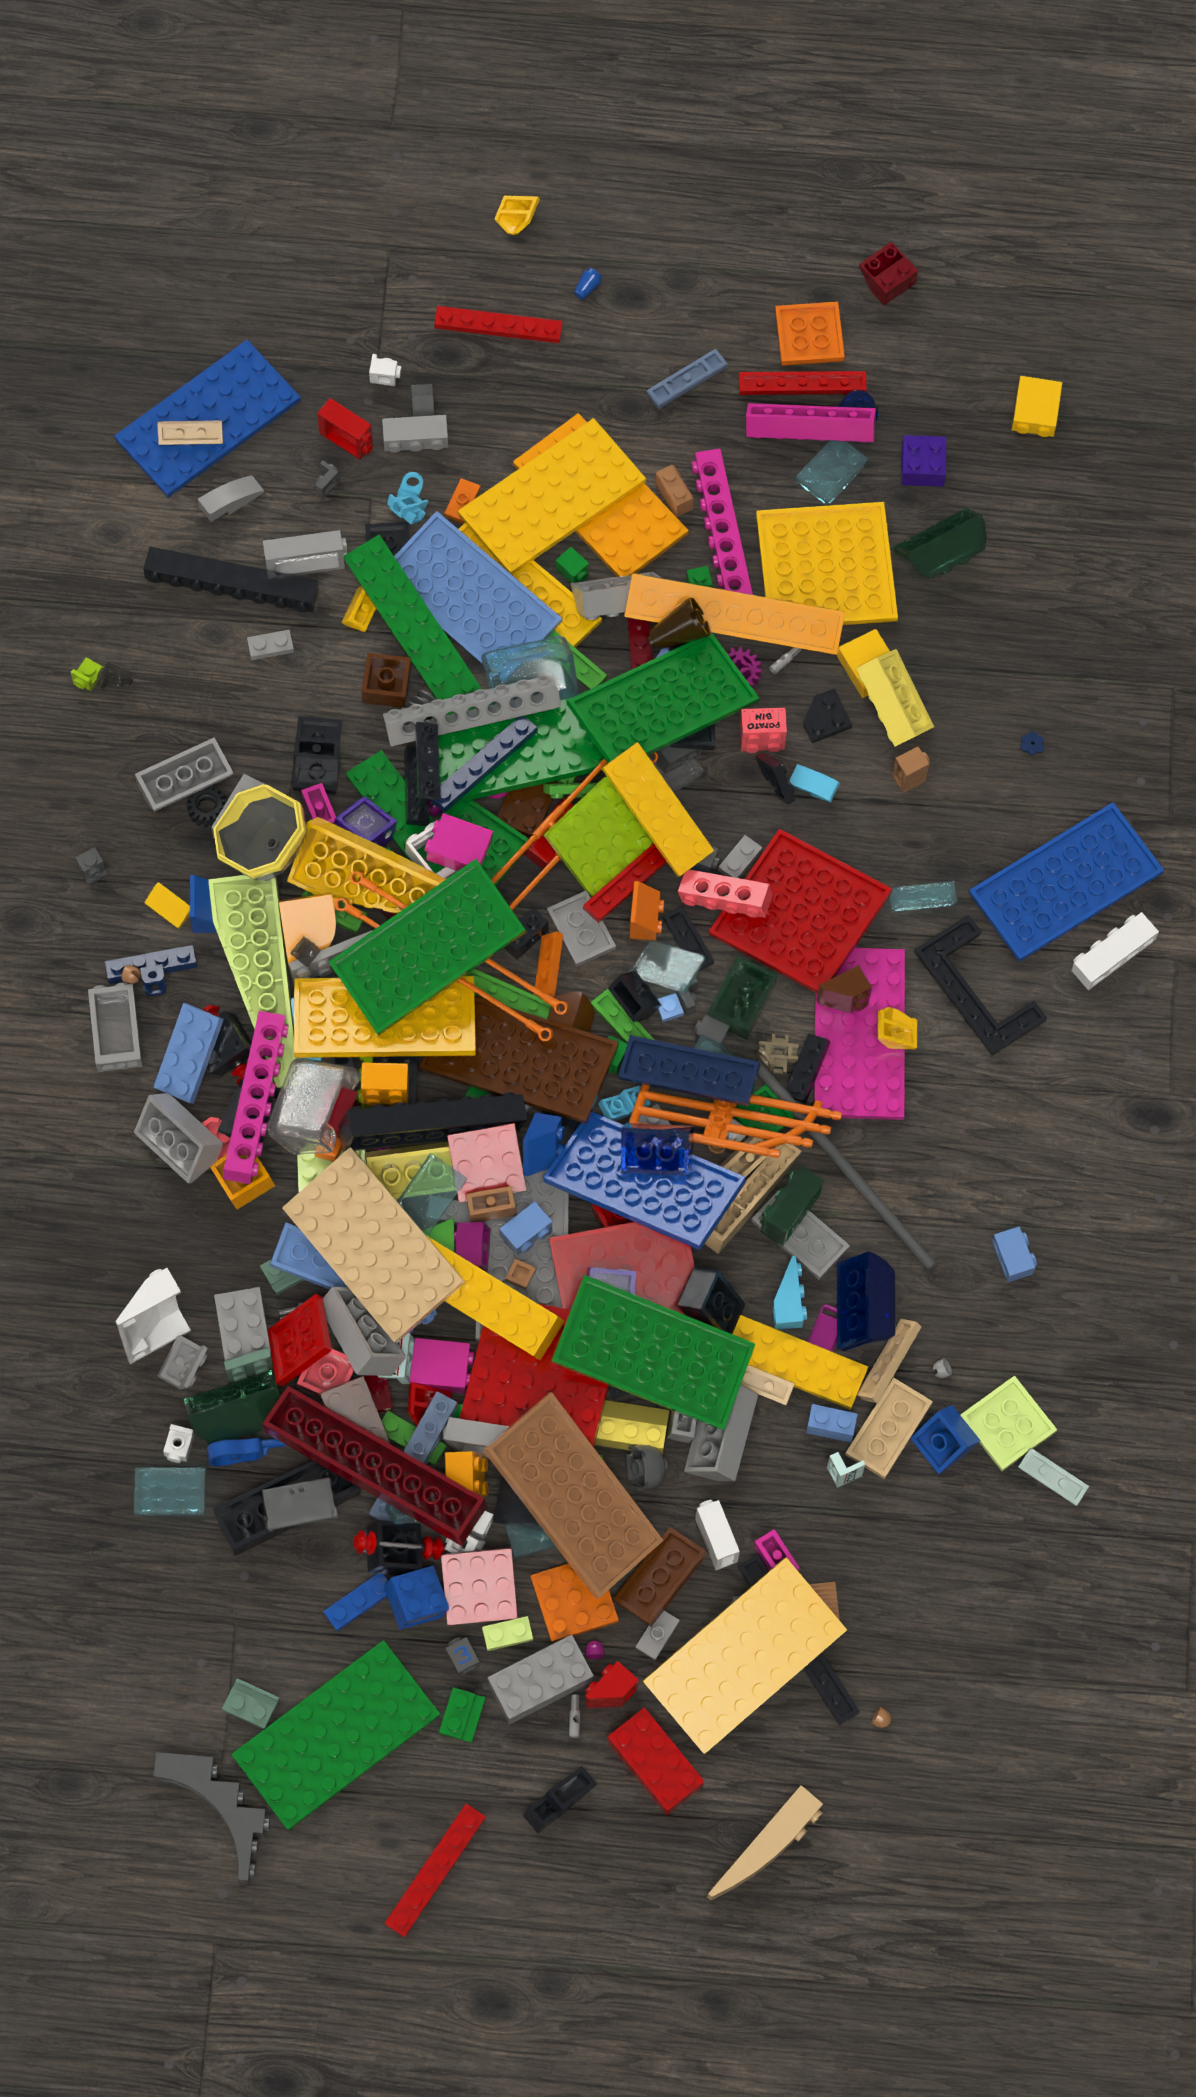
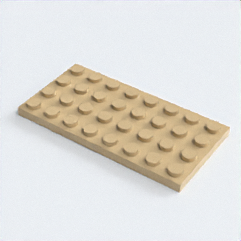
[282,1147,465,1344]

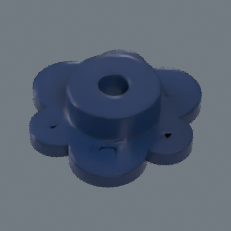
[1020,731,1044,755]

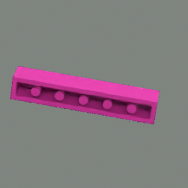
[746,403,876,442]

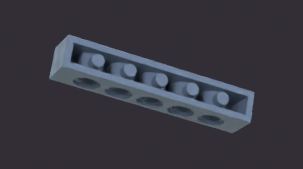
[369,1392,459,1522]

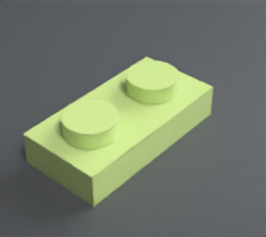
[482,1616,533,1651]

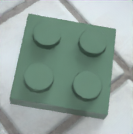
[224,1348,273,1383]

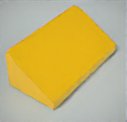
[342,586,376,632]
[144,882,190,929]

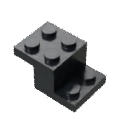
[292,716,343,794]

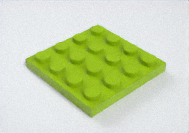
[543,777,653,898]

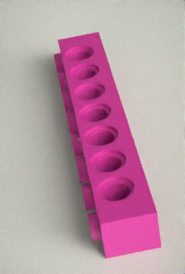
[691,449,753,595]
[223,1011,289,1184]

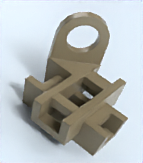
[756,1034,799,1075]

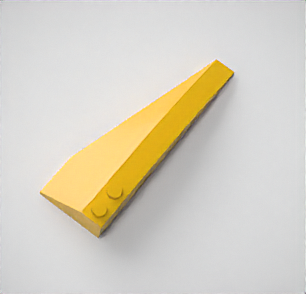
[287,817,446,914]

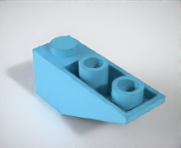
[772,1255,807,1330]

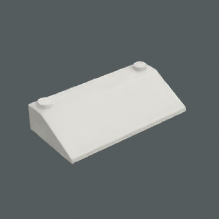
[116,1268,191,1364]

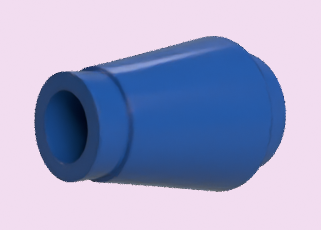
[573,268,602,300]

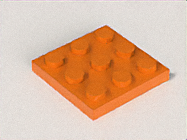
[775,302,845,366]
[530,1563,619,1643]

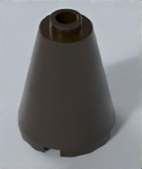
[648,597,711,650]

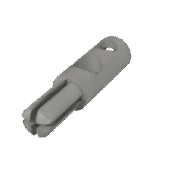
[769,647,802,675]
[569,1694,580,1738]

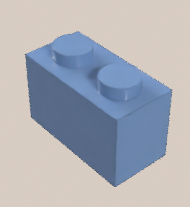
[499,1201,552,1255]
[992,1226,1037,1283]
[806,1404,857,1443]

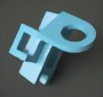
[387,472,429,524]

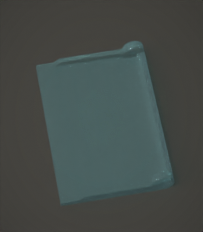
[629,940,706,993]
[397,1153,467,1235]

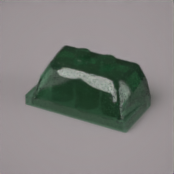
[892,508,987,579]
[184,1370,280,1445]

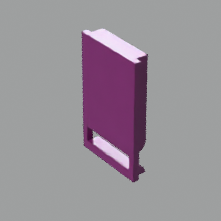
[807,1304,848,1352]

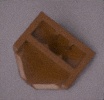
[547,991,595,1032]

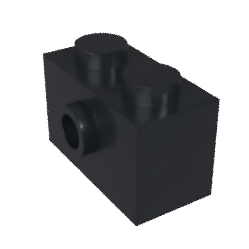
[608,971,661,1023]

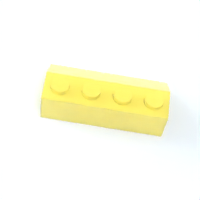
[857,649,934,746]
[365,1142,456,1199]
[595,1400,670,1455]

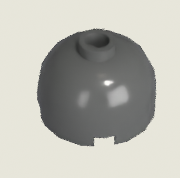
[625,1444,668,1492]

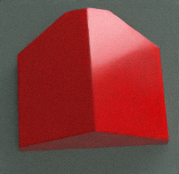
[408,1382,452,1427]

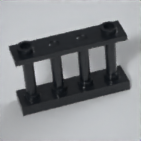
[404,722,440,827]

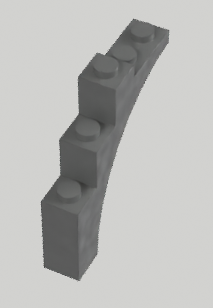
[154,1752,270,1884]

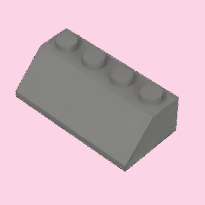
[571,572,661,620]
[135,737,234,812]
[134,1093,224,1183]
[684,1385,758,1482]

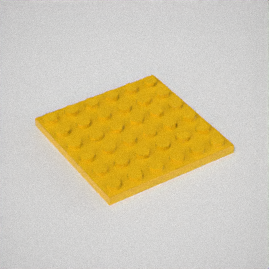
[756,502,898,625]

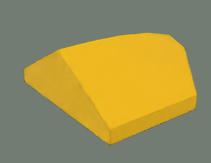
[495,196,540,235]
[878,1007,917,1050]

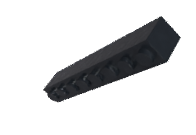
[143,546,319,612]

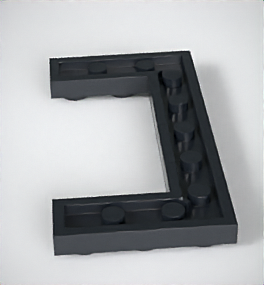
[914,915,1047,1056]

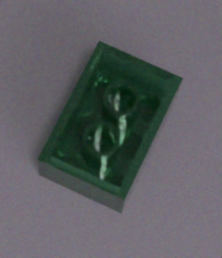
[708,956,778,1040]
[760,1165,825,1247]

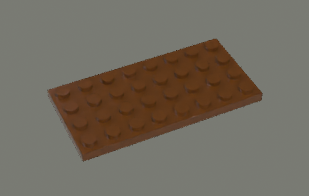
[419,996,619,1124]

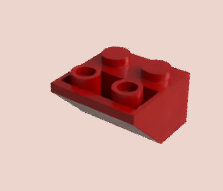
[585,1661,639,1708]

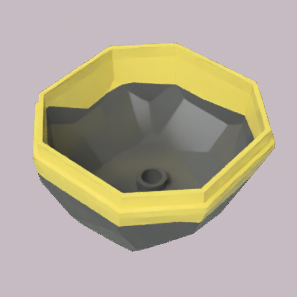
[213,784,307,881]

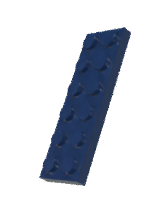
[618,1035,761,1106]

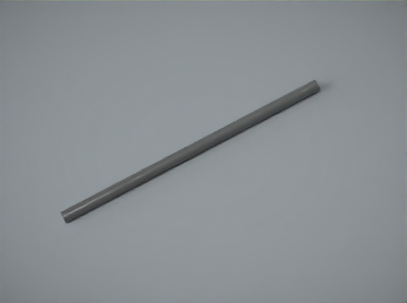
[758,1060,936,1270]

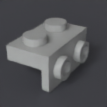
[157,1335,208,1389]

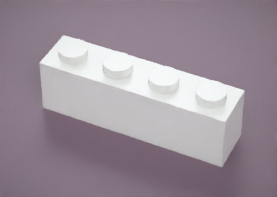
[1071,912,1159,990]

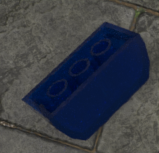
[837,1251,896,1351]

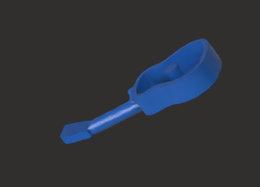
[207,1438,287,1467]

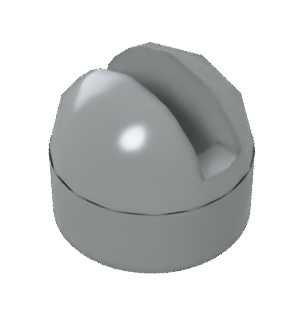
[933,1358,952,1378]

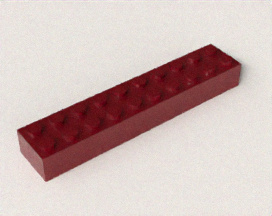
[262,1386,487,1546]

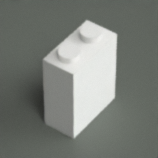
[695,1500,740,1570]

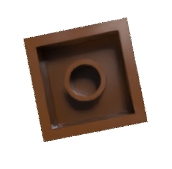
[362,653,411,707]

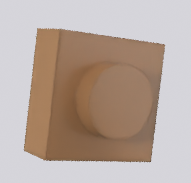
[505,1259,536,1290]

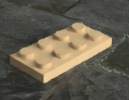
[845,1377,933,1479]

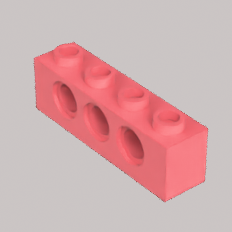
[678,870,773,918]

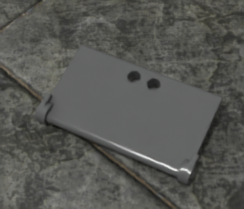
[262,1477,338,1532]

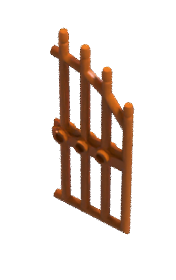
[627,1084,842,1158]

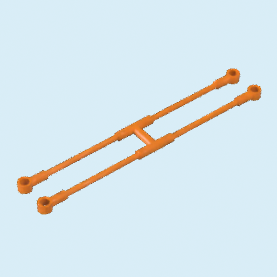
[491,752,658,910]
[335,871,569,1041]

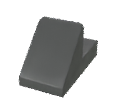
[411,384,434,417]

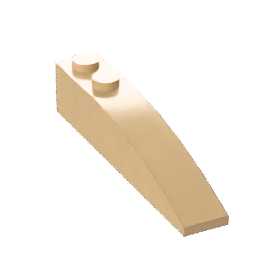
[705,1143,802,1254]
[707,1785,823,1900]

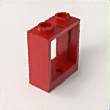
[317,398,373,460]

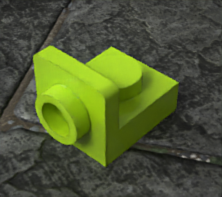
[71,657,105,691]

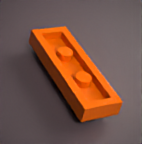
[534,932,563,998]

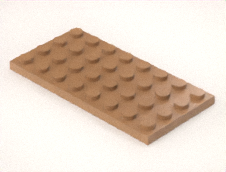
[483,1392,663,1599]

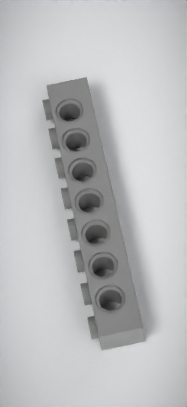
[383,674,561,746]

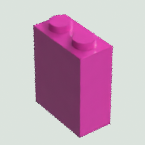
[424,813,493,871]
[410,1338,474,1394]

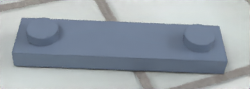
[646,349,728,409]

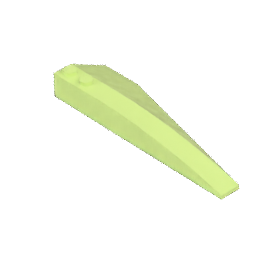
[209,875,300,1088]

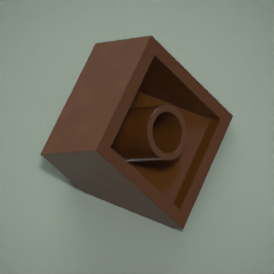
[817,965,872,1013]

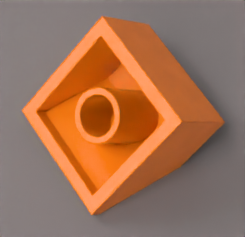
[629,881,664,941]

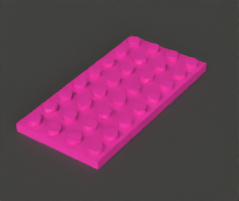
[814,948,905,1120]

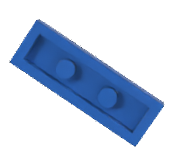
[323,1574,388,1632]

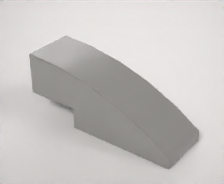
[198,475,264,522]

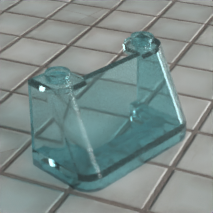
[481,636,579,705]

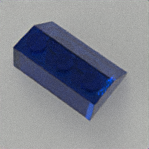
[621,1123,694,1176]

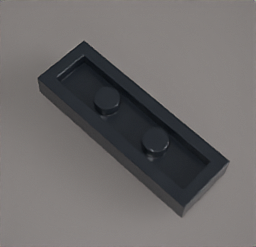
[663,906,714,974]
[786,1033,830,1103]

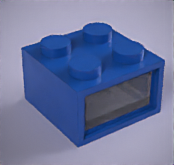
[384,1566,450,1630]

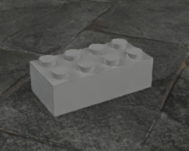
[323,1287,406,1376]
[488,1635,594,1725]

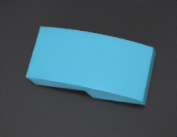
[789,764,840,802]
[598,1085,651,1121]

